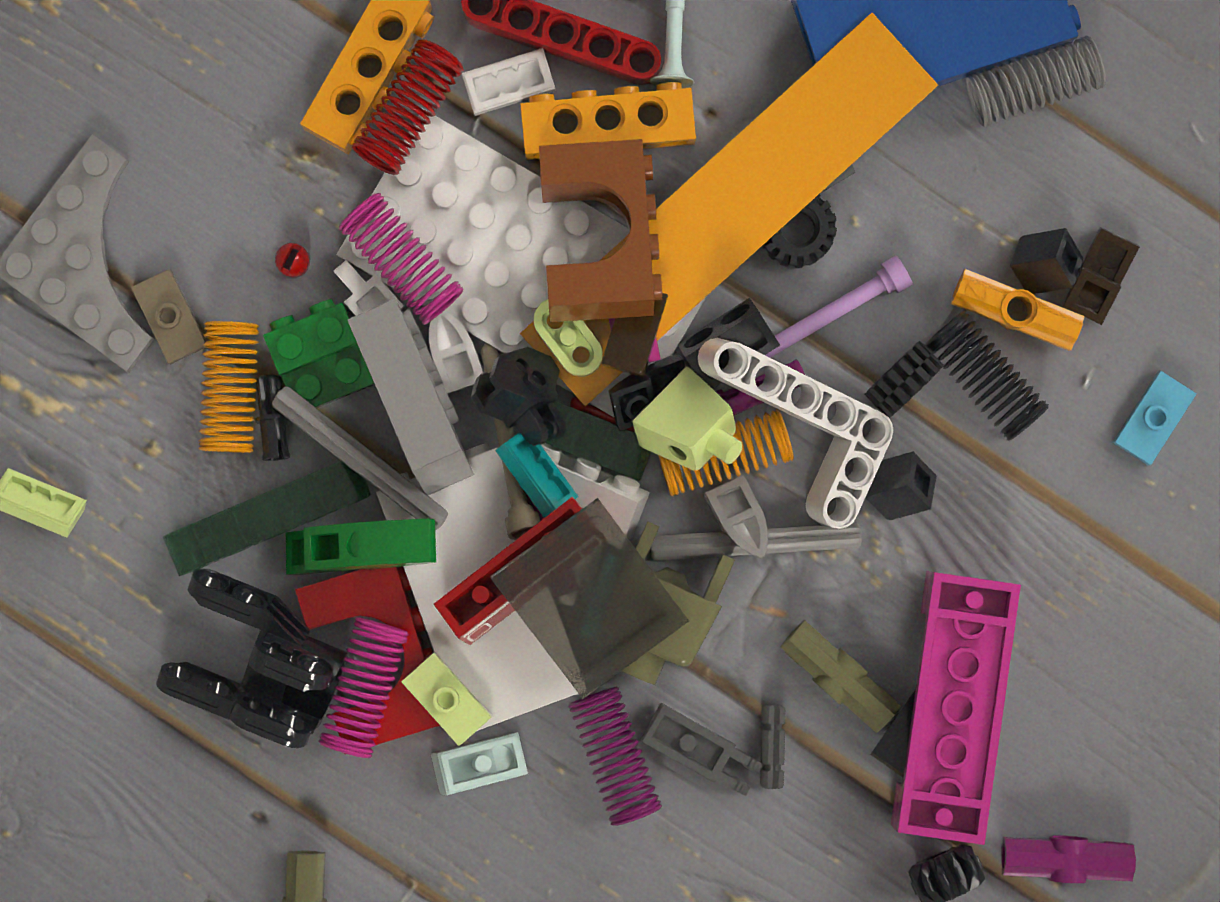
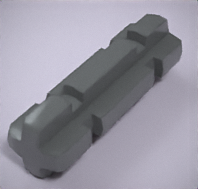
[760,705,786,789]

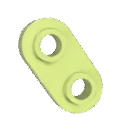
[534,299,603,377]

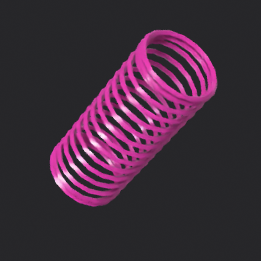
[339,193,463,325]
[318,617,409,758]

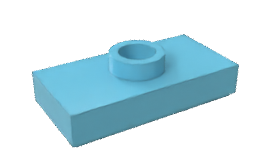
[1112,371,1197,466]

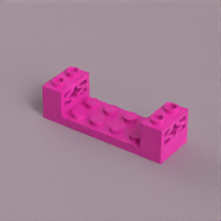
[891,571,1021,845]

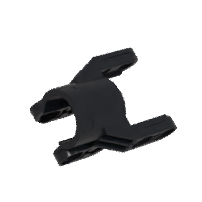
[156,569,348,748]

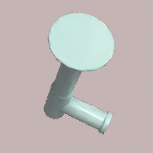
[650,0,694,88]

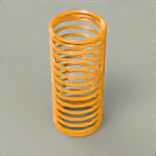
[198,321,259,453]
[658,409,794,497]

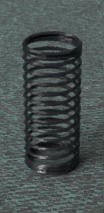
[924,311,1049,441]

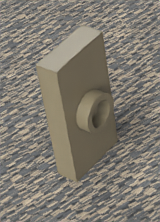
[131,269,206,365]

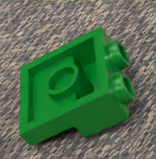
[263,299,375,408]

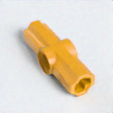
[950,269,1085,351]

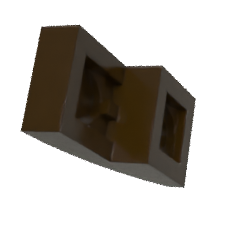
[1063,227,1140,325]

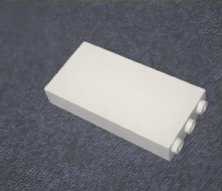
[376,443,587,731]

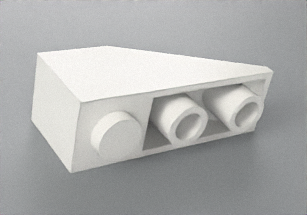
[541,441,650,548]

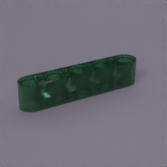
[163,461,372,577]

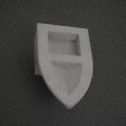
[705,475,768,559]

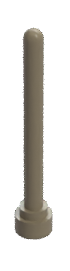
[481,344,540,540]

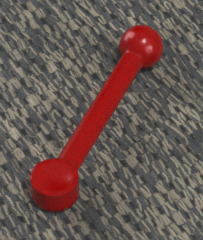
[570,396,636,434]

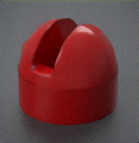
[275,243,310,278]

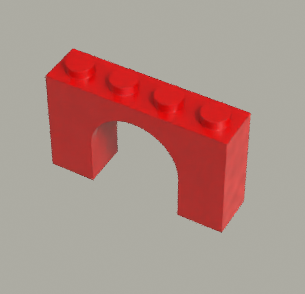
[295,566,440,755]

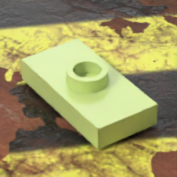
[0,468,87,538]
[401,652,492,746]

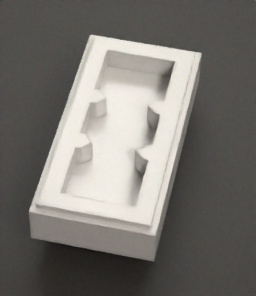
[462,48,556,116]

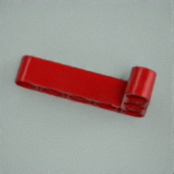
[461,0,661,85]

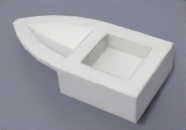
[429,310,484,395]

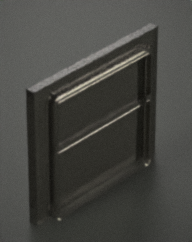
[490,498,689,699]

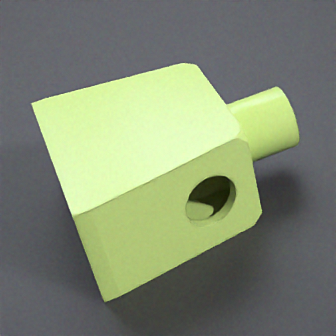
[632,366,742,471]

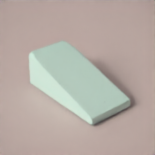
[431,732,528,795]

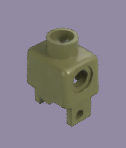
[601,521,735,685]

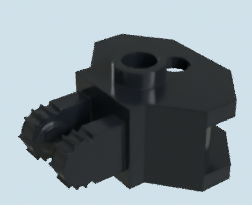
[471,347,567,446]

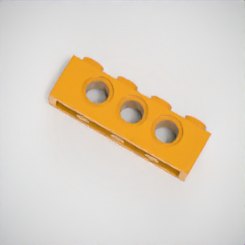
[300,0,434,155]
[520,82,696,160]

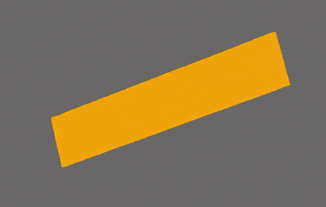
[519,13,938,406]

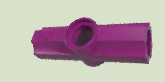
[1001,835,1136,883]

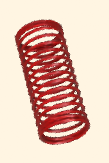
[352,39,464,175]

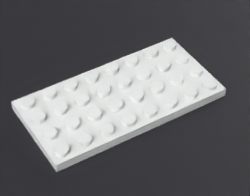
[336,108,707,417]

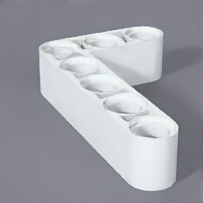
[698,338,893,529]

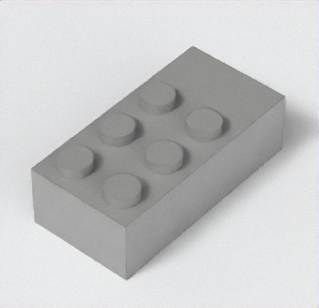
[348,299,474,495]

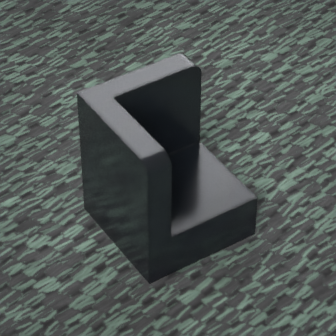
[1010,228,1083,294]
[865,451,937,520]

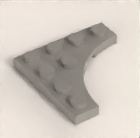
[0,134,155,373]

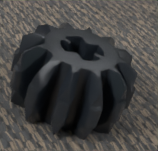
[908,844,985,902]

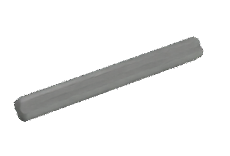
[272,387,448,530]
[651,523,862,561]

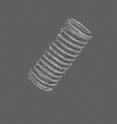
[966,35,1106,127]

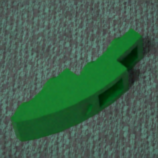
[286,518,436,575]

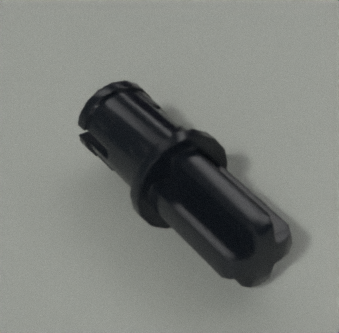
[255,375,290,461]

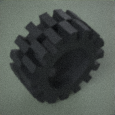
[762,194,837,268]
[864,341,944,418]

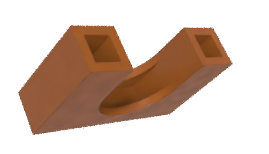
[539,139,662,322]

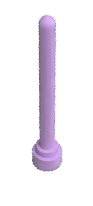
[765,255,913,358]

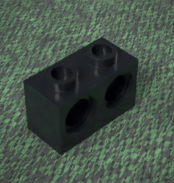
[678,298,780,389]

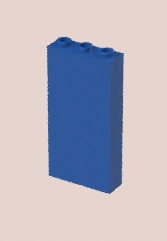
[791,0,1081,87]

